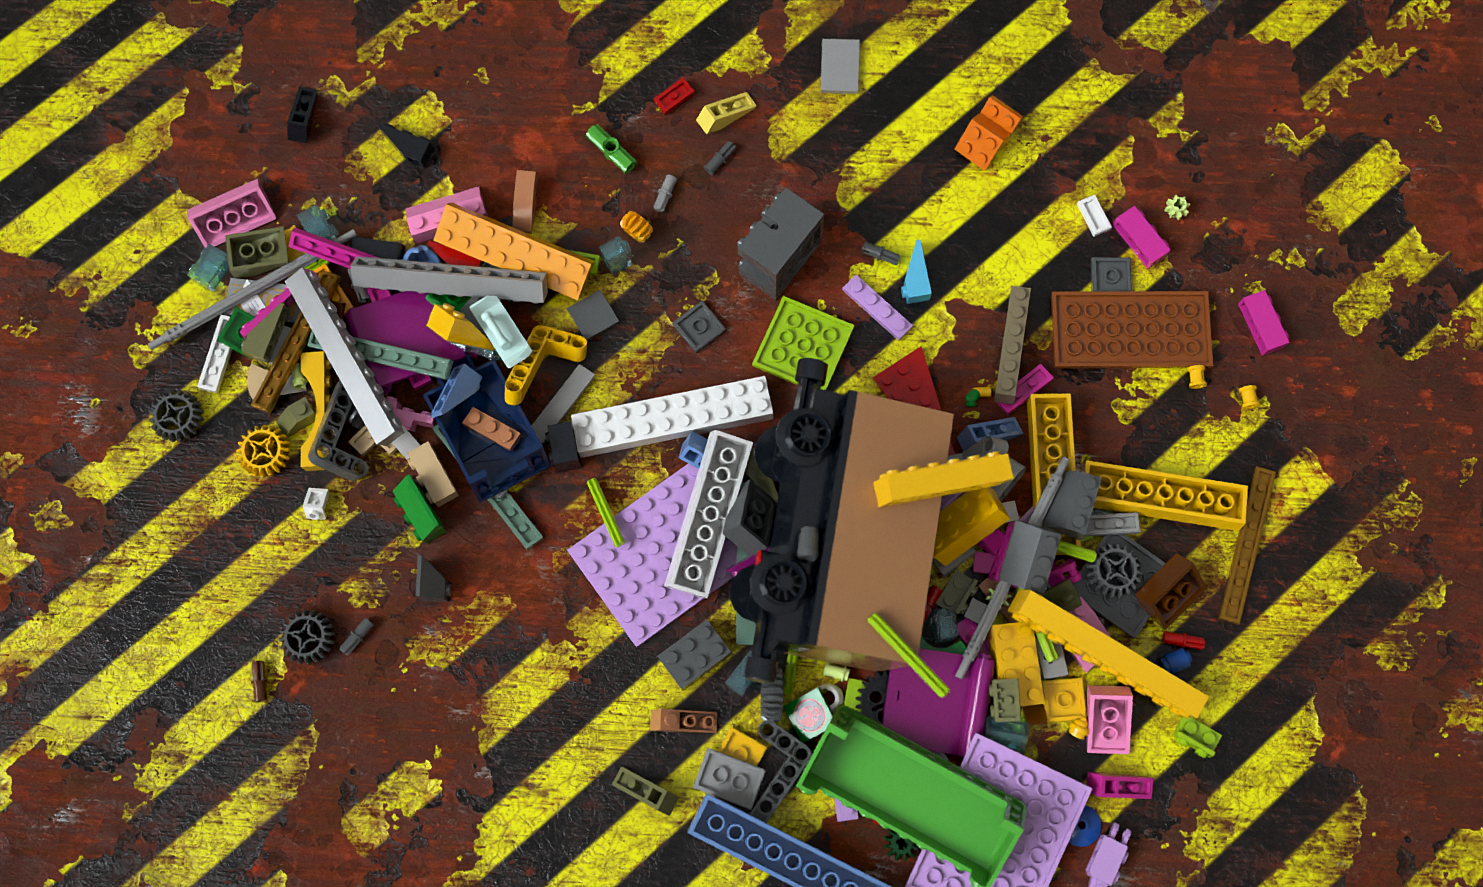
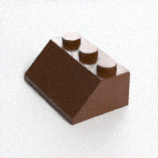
[1134,553,1207,630]

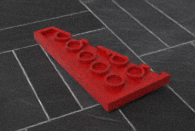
[873,346,955,456]

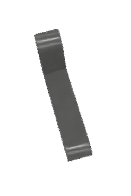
[308,380,369,481]
[749,721,811,823]

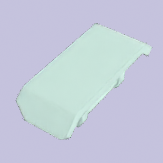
[469,296,532,368]

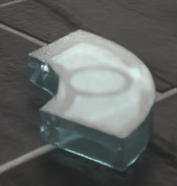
[449,342,502,360]

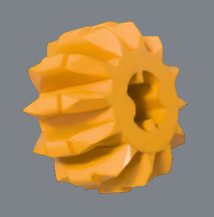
[620,211,653,243]

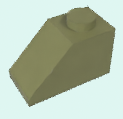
[276,397,316,437]

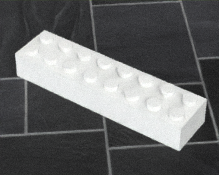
[664,430,753,598]

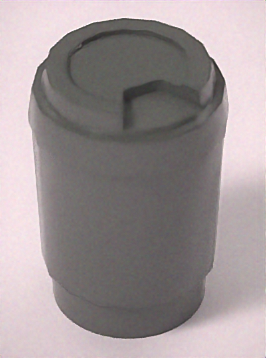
[797,526,819,562]

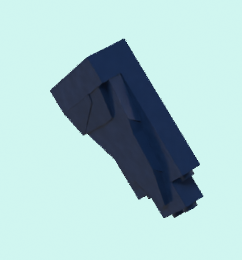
[423,351,551,503]

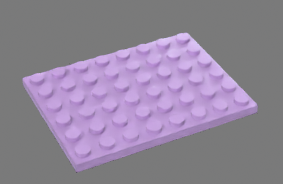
[567,463,737,648]
[905,732,1092,887]

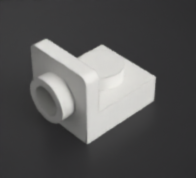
[303,488,329,520]

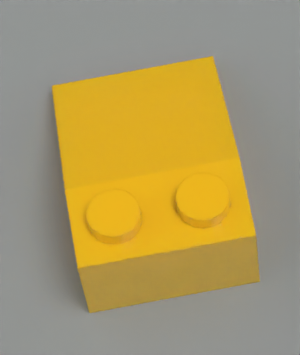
[426,303,495,350]

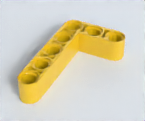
[505,325,587,405]

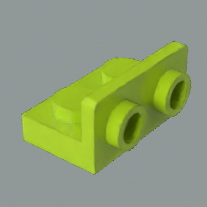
[1172,717,1222,758]

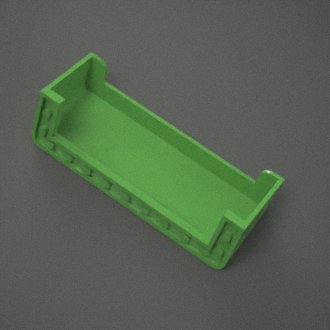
[796,704,1027,887]

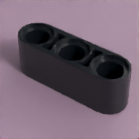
[350,237,406,260]

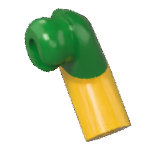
[965,387,991,407]

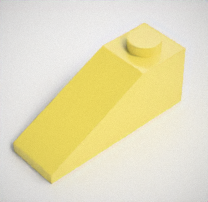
[697,92,757,134]

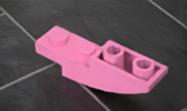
[385,396,437,432]

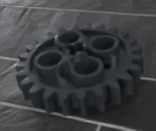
[855,670,898,725]

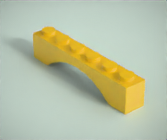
[301,351,332,471]

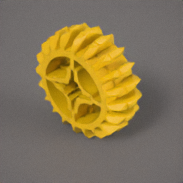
[236,425,291,478]

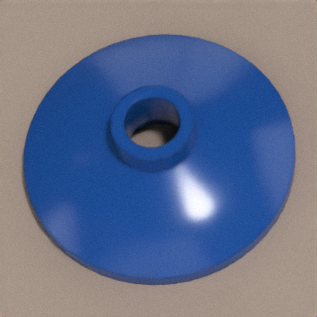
[1068,805,1101,847]

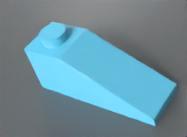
[901,240,932,304]

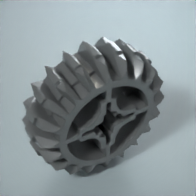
[149,390,204,442]
[1086,543,1143,598]
[279,610,335,665]
[761,667,783,722]

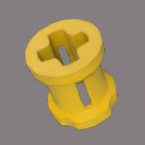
[1187,365,1207,389]
[1239,385,1260,409]

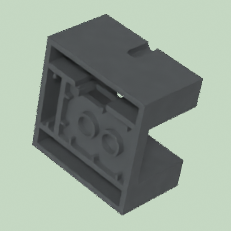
[737,188,824,301]

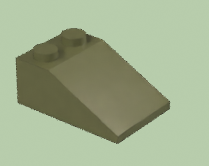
[225,226,289,279]

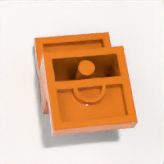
[954,95,1023,170]

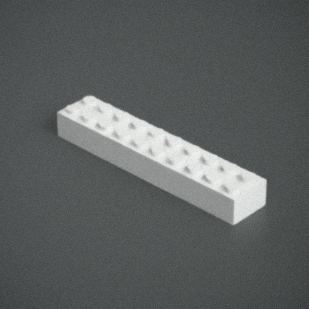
[571,376,773,458]

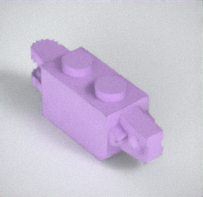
[1086,822,1131,887]

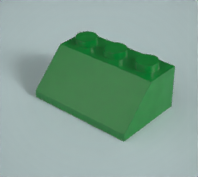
[393,475,447,544]

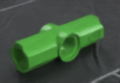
[586,124,637,174]

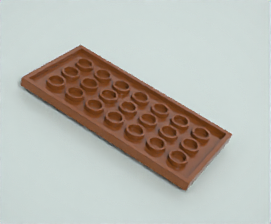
[1051,291,1213,368]

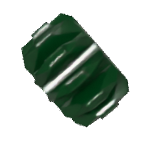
[883,829,919,861]

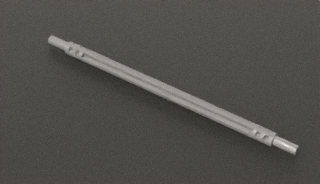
[148,229,357,350]
[955,457,1070,680]

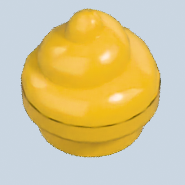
[1069,717,1089,740]

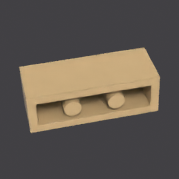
[407,442,459,507]

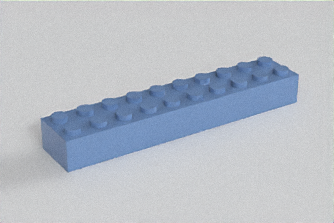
[687,793,892,887]

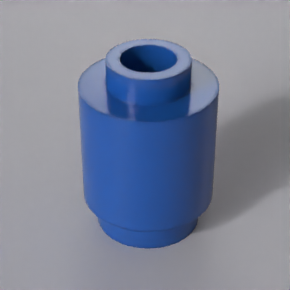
[1159,648,1192,675]

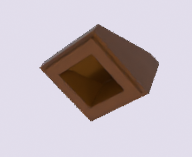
[1022,704,1048,726]

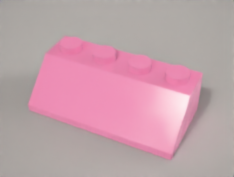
[187,179,277,250]
[406,187,488,244]

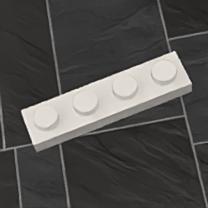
[197,315,232,393]

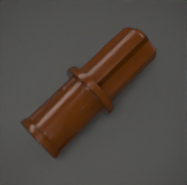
[251,661,268,702]

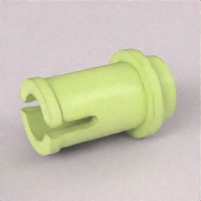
[291,363,307,389]
[823,662,850,682]

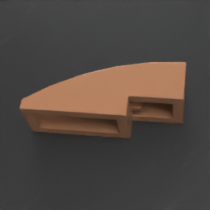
[513,170,538,234]

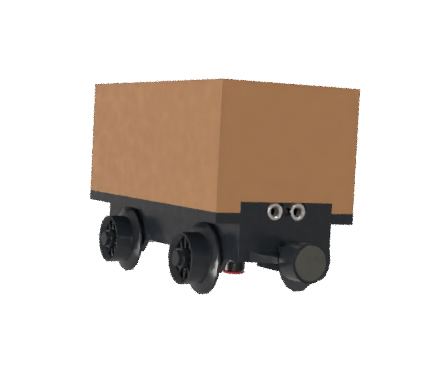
[730,358,954,684]

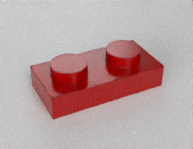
[653,78,695,115]

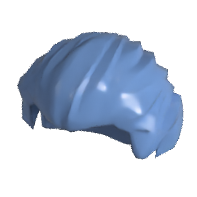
[403,245,442,264]

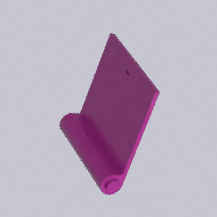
[344,291,466,395]
[882,648,996,757]

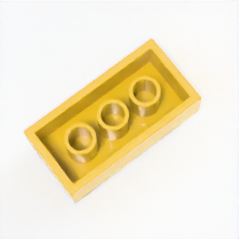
[933,487,1010,566]
[987,622,1045,707]

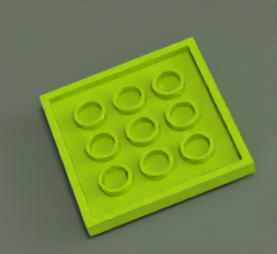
[752,296,855,390]

